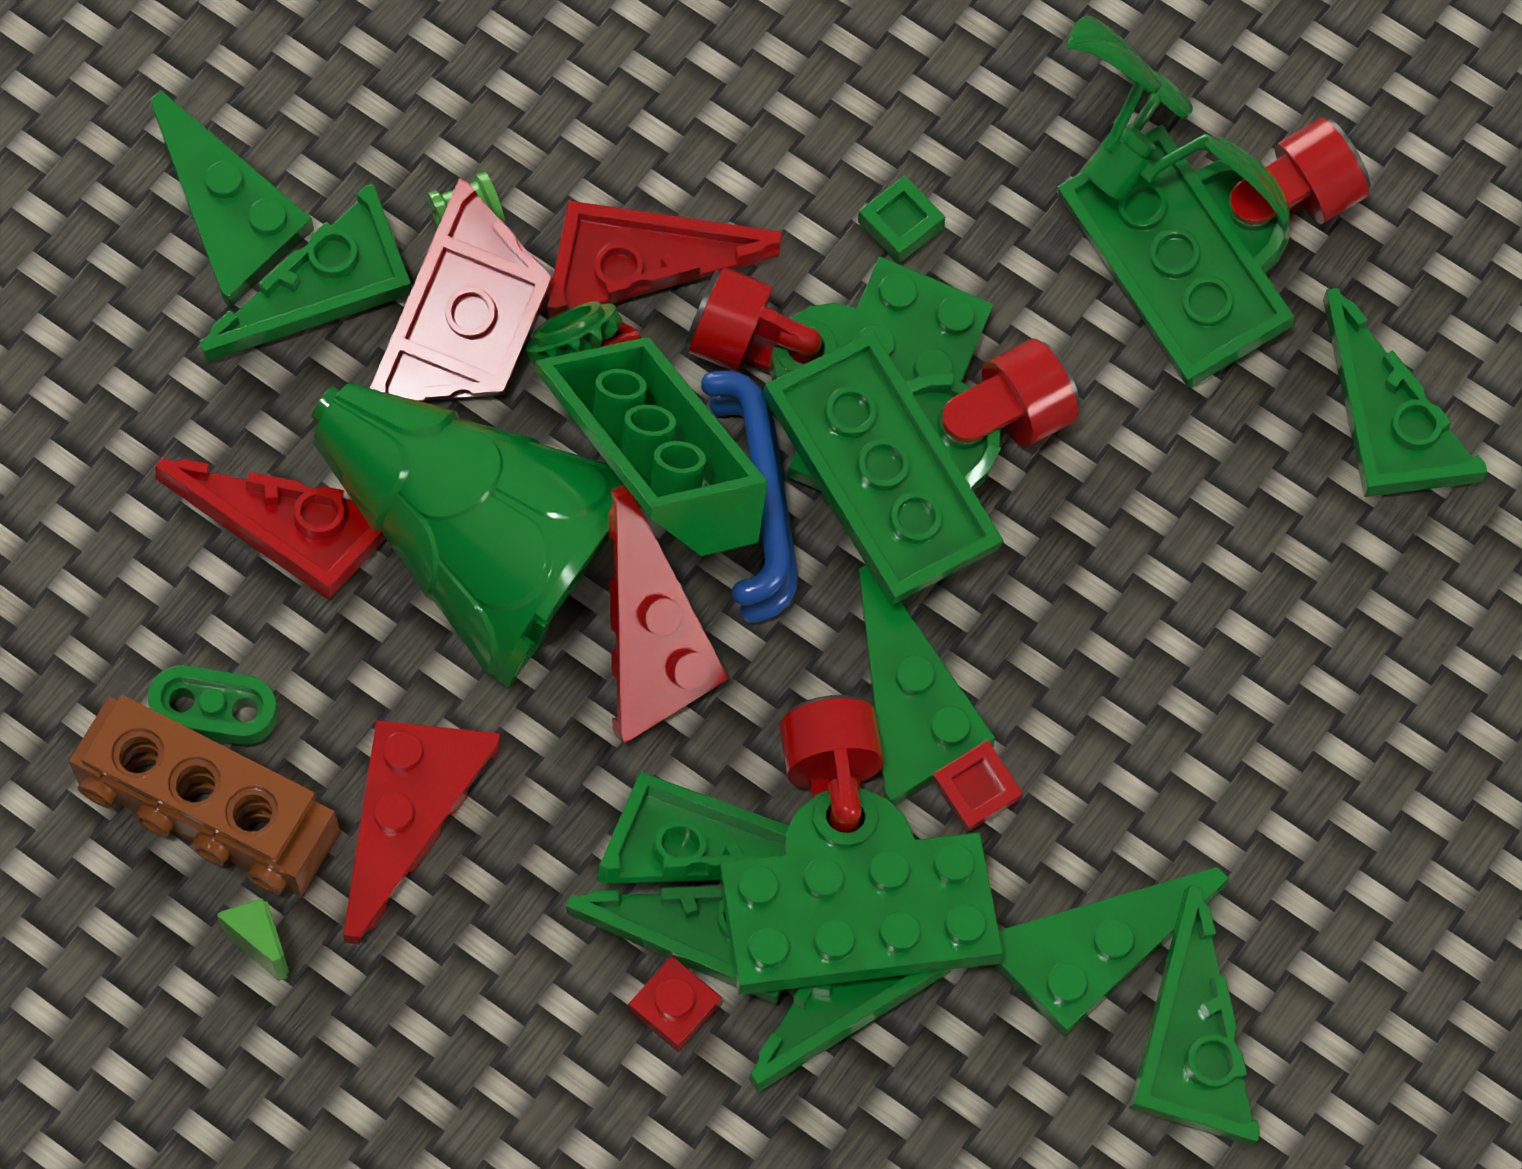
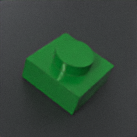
[858,175,946,264]

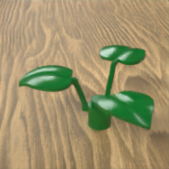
[1067,16,1288,227]

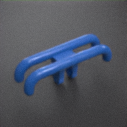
[701,370,798,623]

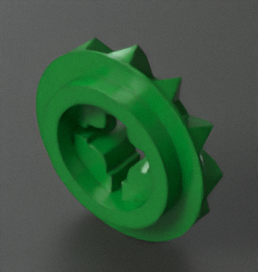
[525,301,622,363]

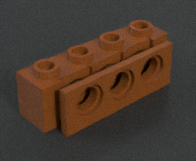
[69,695,341,898]

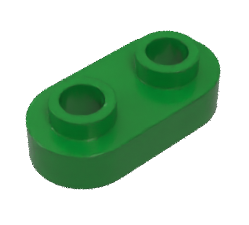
[148,665,278,745]

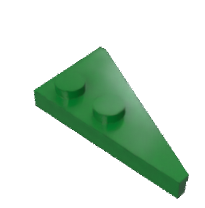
[150,90,314,308]
[200,184,412,362]
[1323,288,1487,497]
[859,565,995,806]
[596,772,789,884]
[992,867,1229,1037]
[1129,884,1260,1146]
[566,886,783,1005]
[749,970,951,1092]

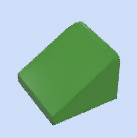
[217,898,290,981]

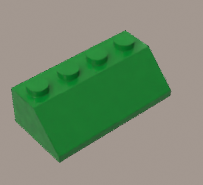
[535,337,768,556]

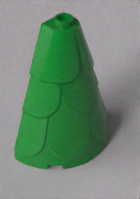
[311,383,641,689]

